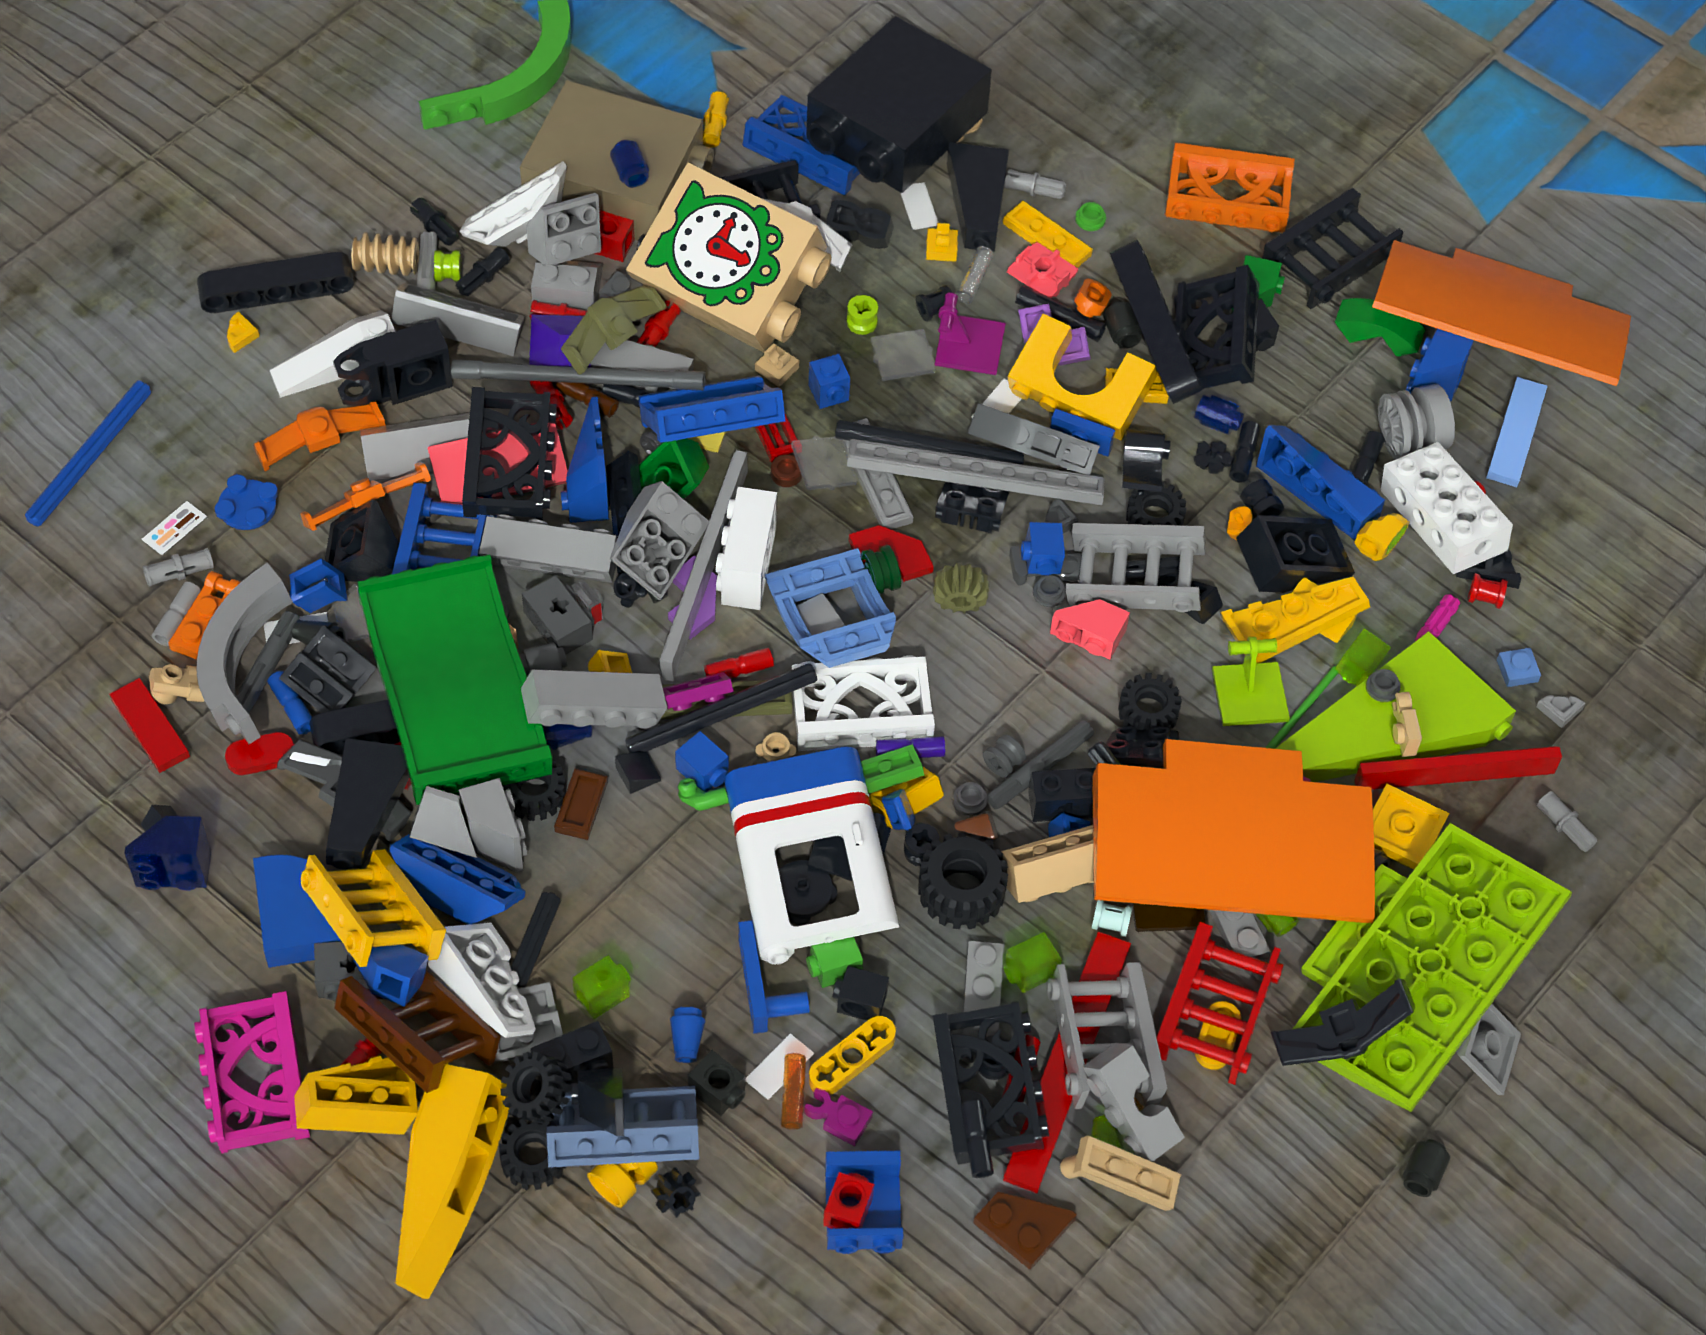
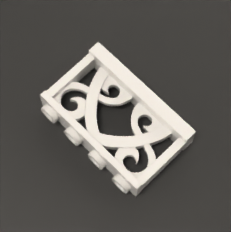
[792,655,935,751]

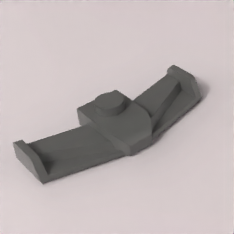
[277,740,411,842]

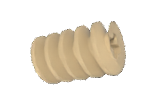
[351,232,419,276]

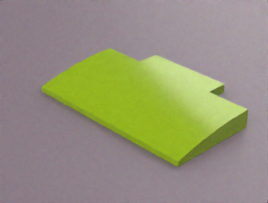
[1292,823,1572,1112]

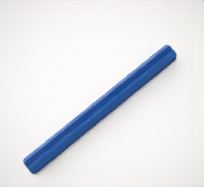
[25,380,151,527]

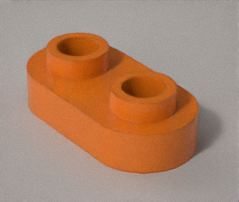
[1074,279,1112,318]

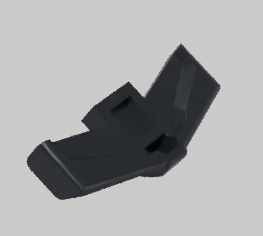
[1270,978,1415,1066]

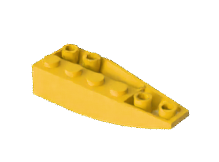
[395,1064,510,1299]

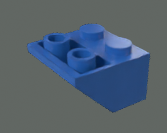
[1406,329,1474,402]

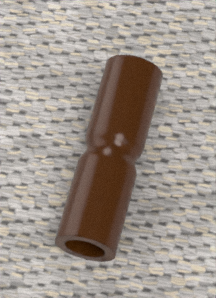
[555,382,619,418]

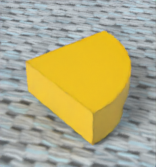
[227,311,259,353]

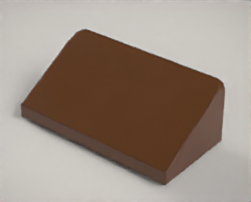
[954,813,999,839]

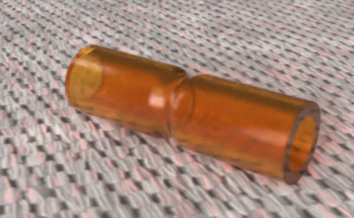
[781,1053,806,1130]

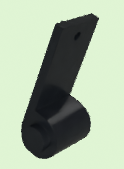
[1122,429,1171,495]

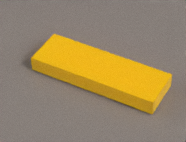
[1003,201,1093,268]

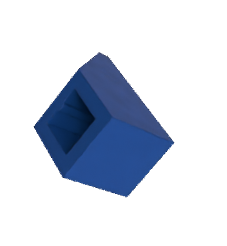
[354,945,429,1007]

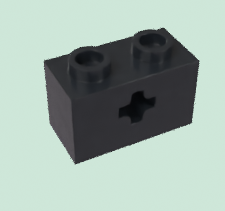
[1028,767,1096,822]

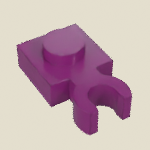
[804,1088,873,1147]

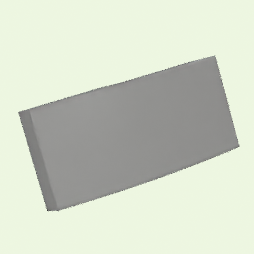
[796,593,845,635]

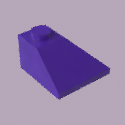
[529,315,591,368]

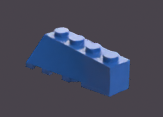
[1256,425,1385,540]

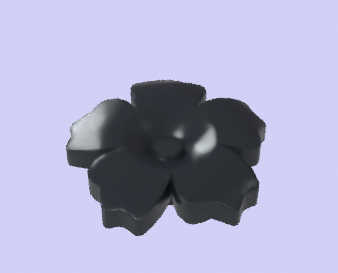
[1194,441,1233,474]

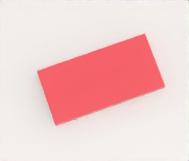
[428,423,568,505]

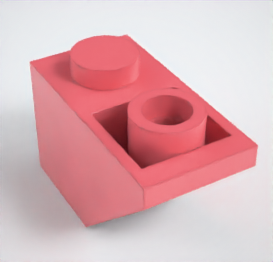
[1050,599,1130,660]

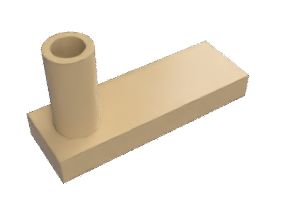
[1060,1135,1181,1211]

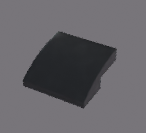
[279,625,378,713]

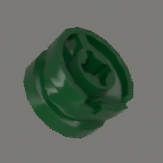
[861,545,901,595]

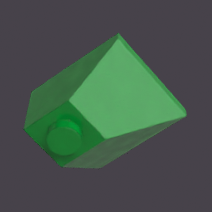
[639,438,709,499]

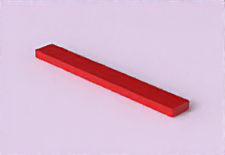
[1003,931,1131,1194]

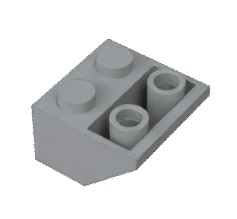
[527,193,601,266]
[459,778,527,872]

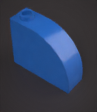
[253,855,342,968]

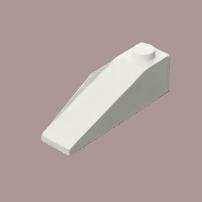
[270,311,395,398]
[426,923,536,1038]

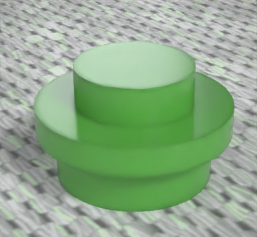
[1075,202,1106,231]

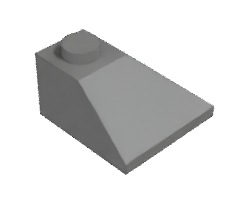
[1456,1004,1521,1095]

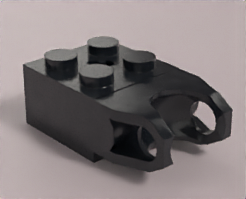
[333,319,453,406]

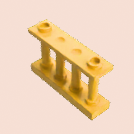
[301,849,446,967]

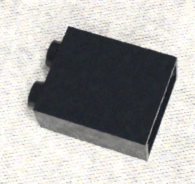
[806,16,992,193]

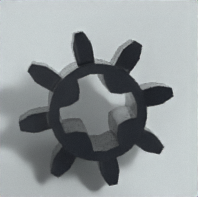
[651,1167,701,1218]

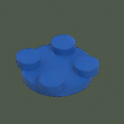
[215,474,278,530]

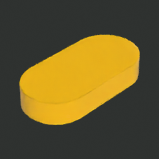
[1195,1001,1242,1070]

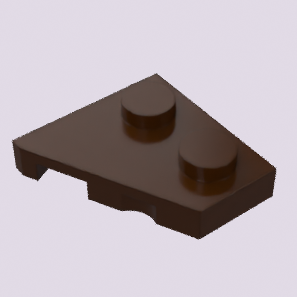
[973,1192,1077,1270]

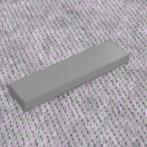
[840,418,913,529]

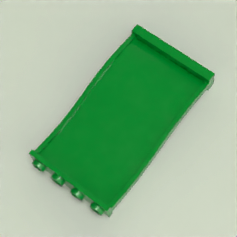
[357,555,552,805]

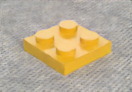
[1373,784,1449,869]

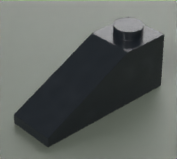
[571,1068,624,1136]

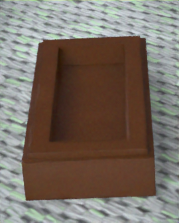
[554,768,608,840]

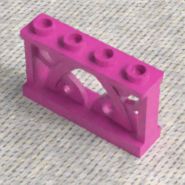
[194,991,310,1154]

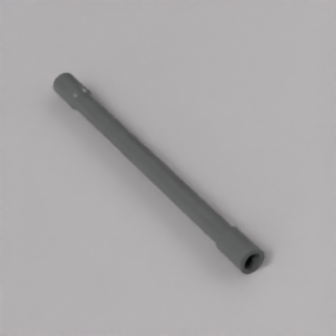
[451,360,706,391]

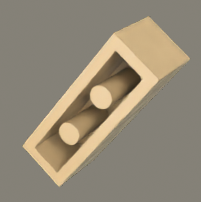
[1001,825,1094,903]

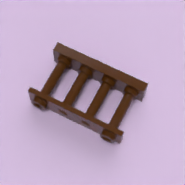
[334,970,501,1093]

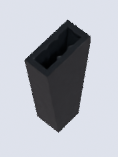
[947,142,1009,252]
[326,738,410,870]

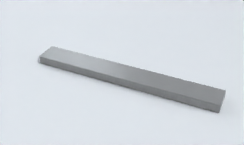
[847,439,1105,505]
[660,450,748,681]

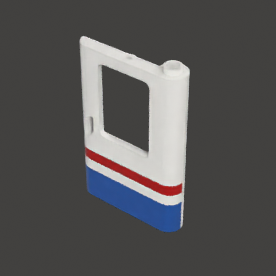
[724,747,899,965]

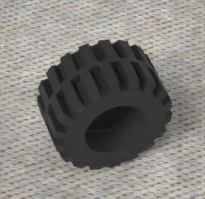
[918,832,1008,930]

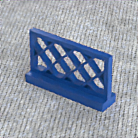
[743,95,860,196]

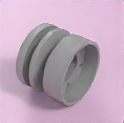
[1378,384,1455,459]

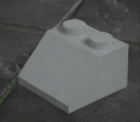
[531,261,603,310]

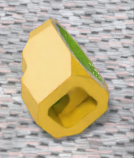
[1354,513,1409,561]

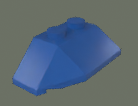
[390,834,526,925]

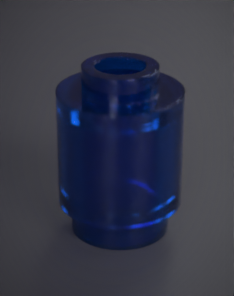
[610,140,649,188]
[1194,395,1244,435]

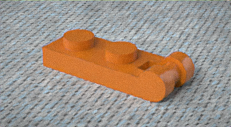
[168,571,241,660]

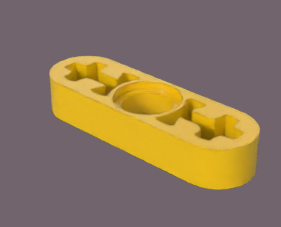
[809,1016,896,1095]

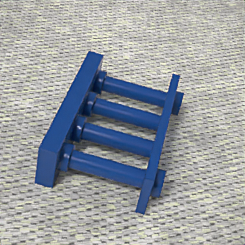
[392,483,497,575]

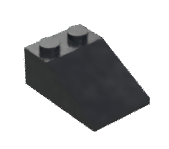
[1236,515,1355,593]

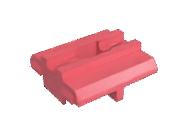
[1007,242,1078,298]

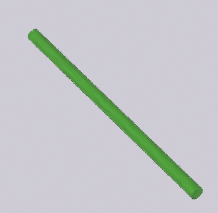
[1265,666,1340,749]

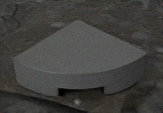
[1045,499,1079,534]

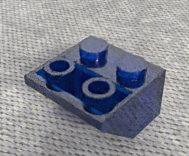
[124,816,211,891]

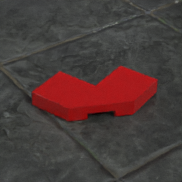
[848,525,934,582]

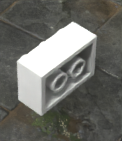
[716,487,777,610]

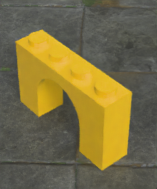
[1007,314,1156,441]

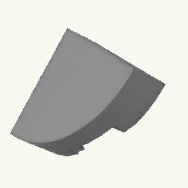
[1536,695,1586,728]

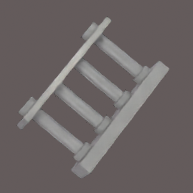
[1066,523,1206,612]
[1047,962,1167,1109]

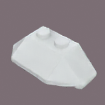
[460,161,567,246]

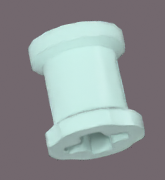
[1091,900,1133,937]

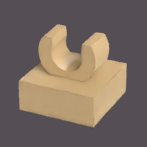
[755,343,799,387]

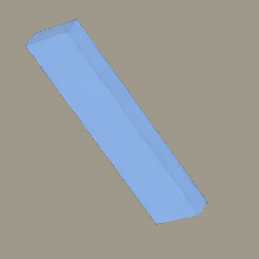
[1486,377,1547,487]

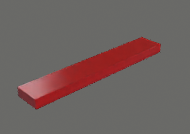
[1354,746,1562,790]

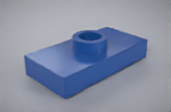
[1050,409,1115,457]

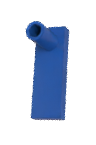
[738,920,810,1034]

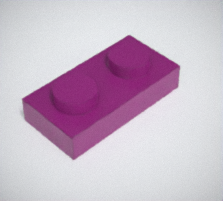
[663,672,734,711]

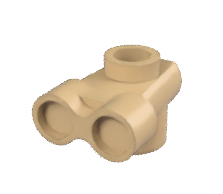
[149,664,204,704]

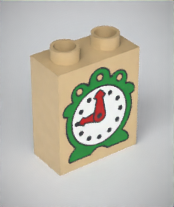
[626,162,832,353]

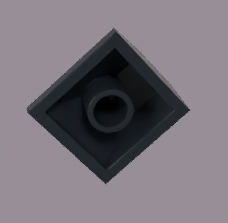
[325,499,399,582]

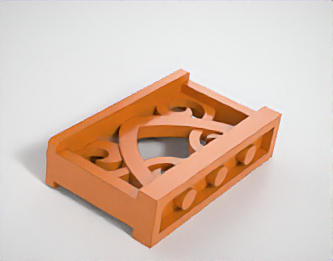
[1165,142,1295,233]

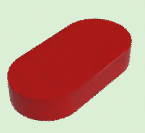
[225,732,294,775]

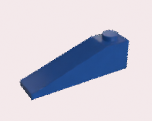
[561,397,609,523]

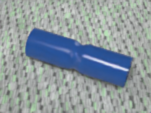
[267,671,312,735]

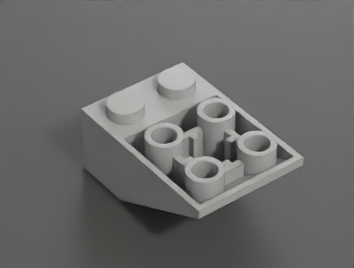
[610,481,709,600]

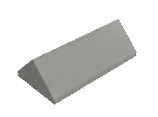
[391,283,525,356]
[360,413,492,483]

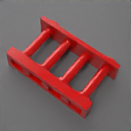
[1157,922,1284,1085]

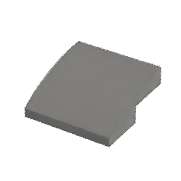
[490,982,563,1063]

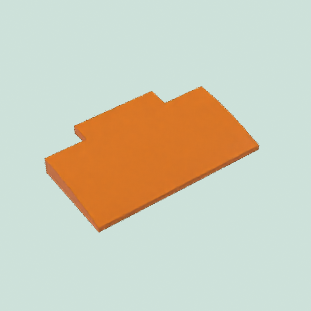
[1372,240,1631,386]
[1093,739,1375,923]

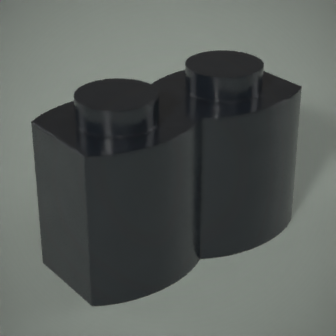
[826,200,894,249]

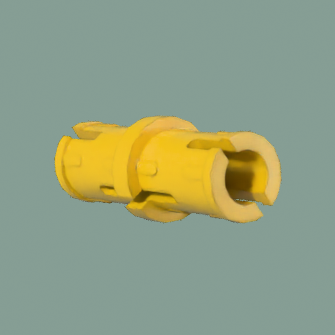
[703,91,729,148]

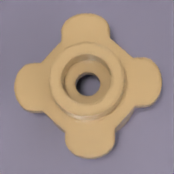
[755,732,796,762]

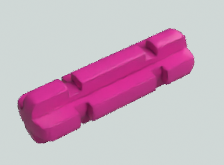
[1415,594,1460,641]

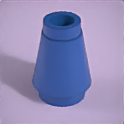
[670,1007,706,1063]

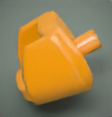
[1227,506,1253,540]

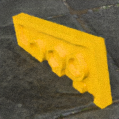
[1220,577,1370,663]

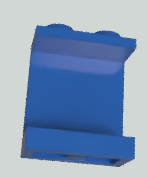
[825,1151,903,1254]

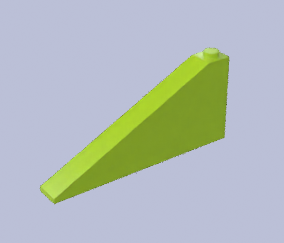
[1275,631,1516,782]

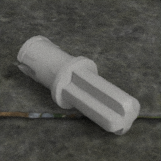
[1005,169,1066,199]
[1536,791,1597,852]

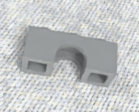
[1083,1042,1185,1162]

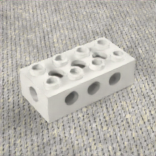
[1381,442,1513,574]

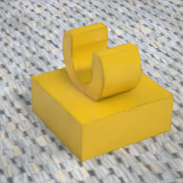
[926,223,958,261]

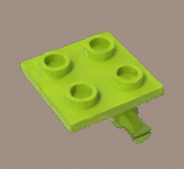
[1212,637,1290,726]

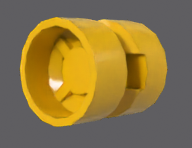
[587,1162,658,1208]

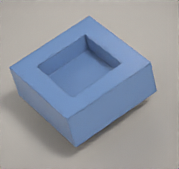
[1497,648,1541,687]

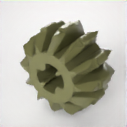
[933,563,989,614]

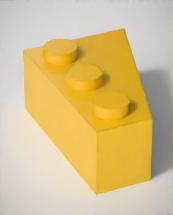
[294,1056,418,1135]

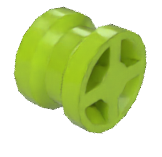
[434,250,462,282]
[847,295,879,335]

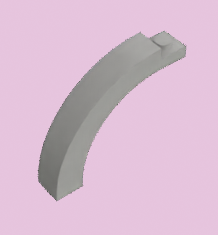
[197,562,293,744]

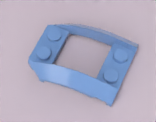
[765,548,896,668]

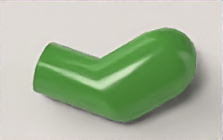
[678,778,729,811]

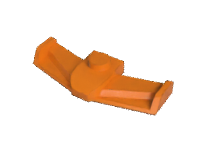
[253,401,386,471]
[300,462,431,531]

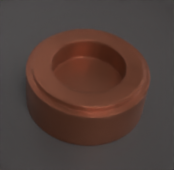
[771,455,803,487]

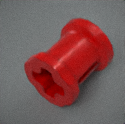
[1468,573,1508,609]

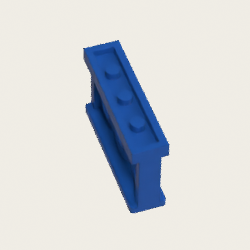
[639,376,785,443]

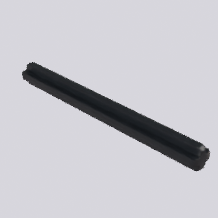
[835,420,1024,465]
[625,663,817,753]

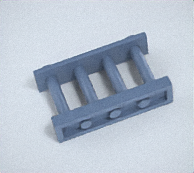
[547,1086,699,1167]

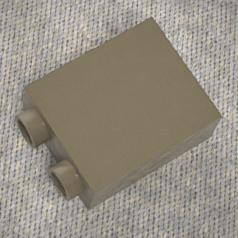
[520,80,714,241]

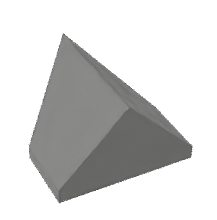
[410,786,477,858]

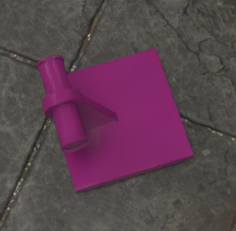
[935,292,1006,375]

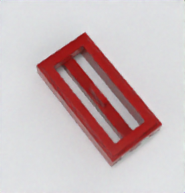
[755,414,801,463]

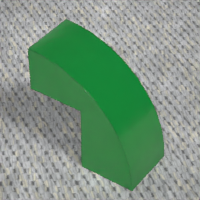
[1335,298,1425,357]

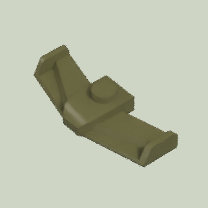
[561,286,667,375]

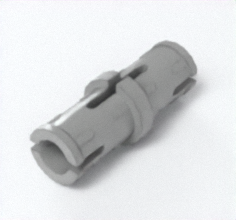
[143,548,214,587]

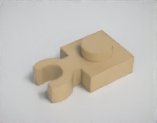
[1392,692,1422,757]

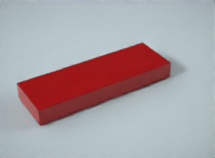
[109,678,190,773]

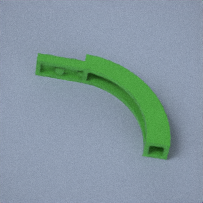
[419,0,572,130]

